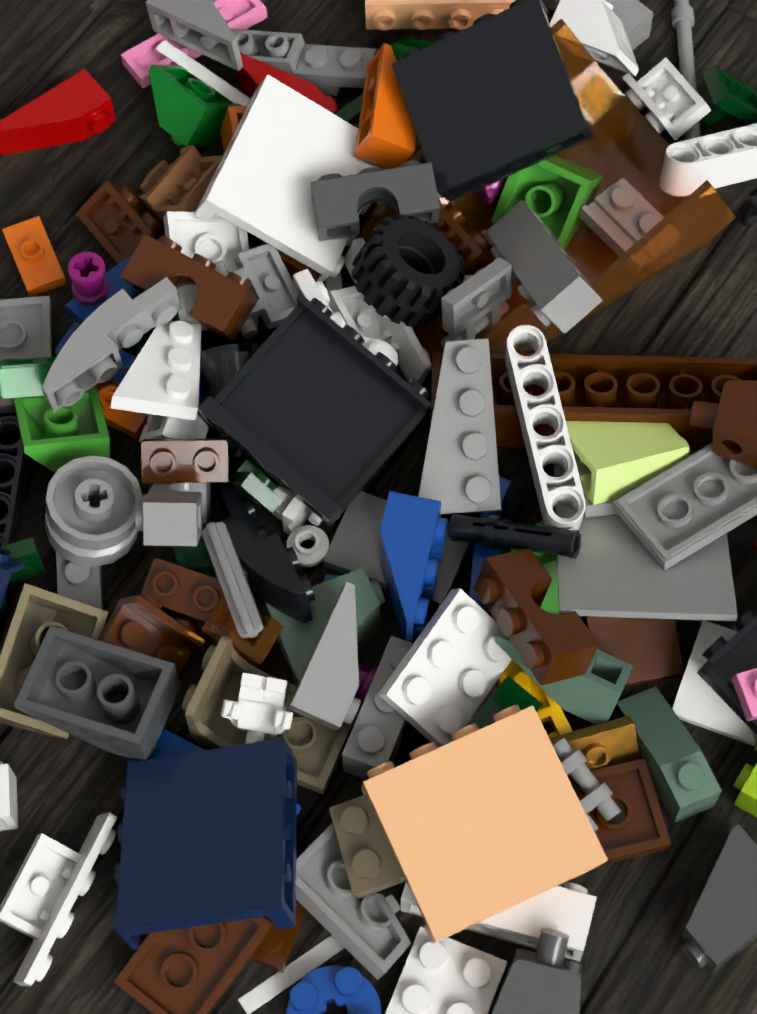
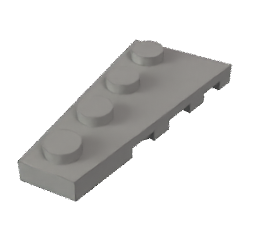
[418,338,501,515]

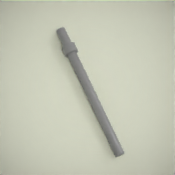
[671,0,701,140]

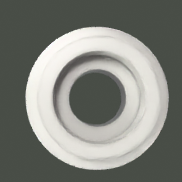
[287,525,329,567]

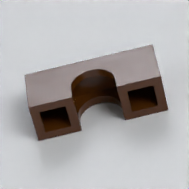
[120,234,258,343]
[474,548,599,686]

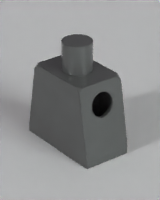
[490,929,582,1014]

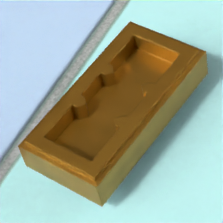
[549,715,640,776]

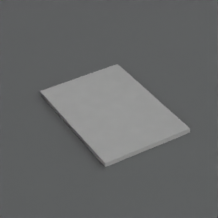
[553,451,738,621]

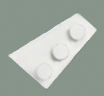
[110,320,202,421]

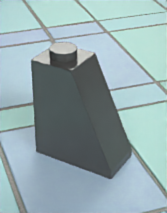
[680,824,757,976]

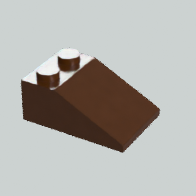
[579,616,684,687]

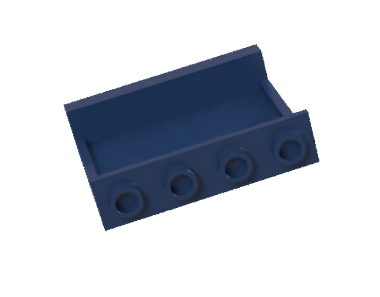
[111,738,297,950]

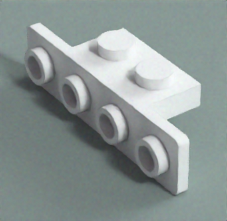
[328,237,432,385]
[0,812,117,986]

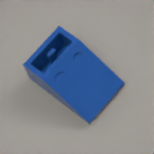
[380,491,448,643]

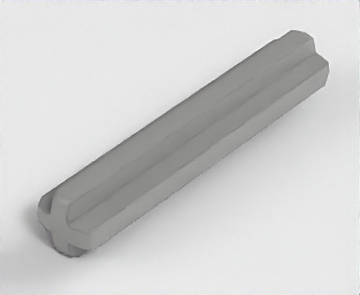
[202,522,264,638]

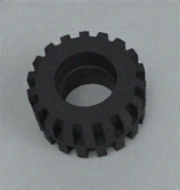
[352,215,465,327]

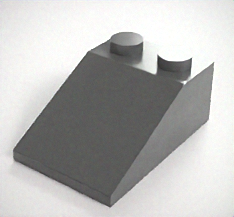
[14,626,181,761]

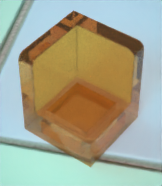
[201,594,283,664]

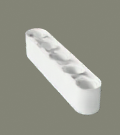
[659,123,757,196]
[505,325,586,530]

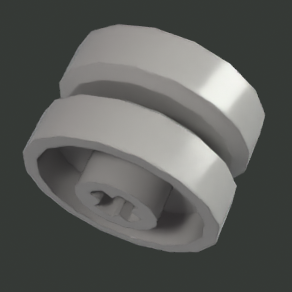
[45,455,143,567]

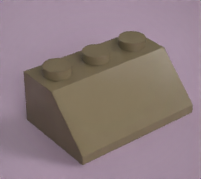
[0,583,109,739]

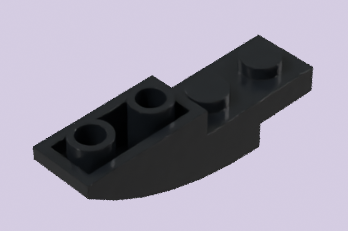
[215,484,315,623]

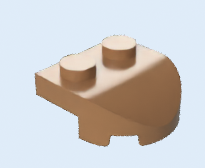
[139,145,222,222]

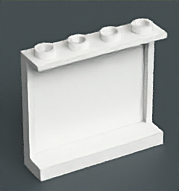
[194,74,386,282]

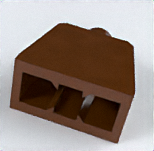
[690,380,757,468]

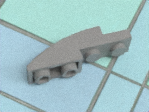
[232,29,377,96]
[42,277,182,413]

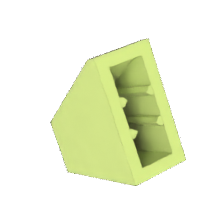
[566,421,691,505]

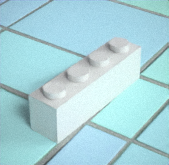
[401,882,597,961]

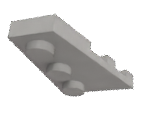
[296,822,411,980]

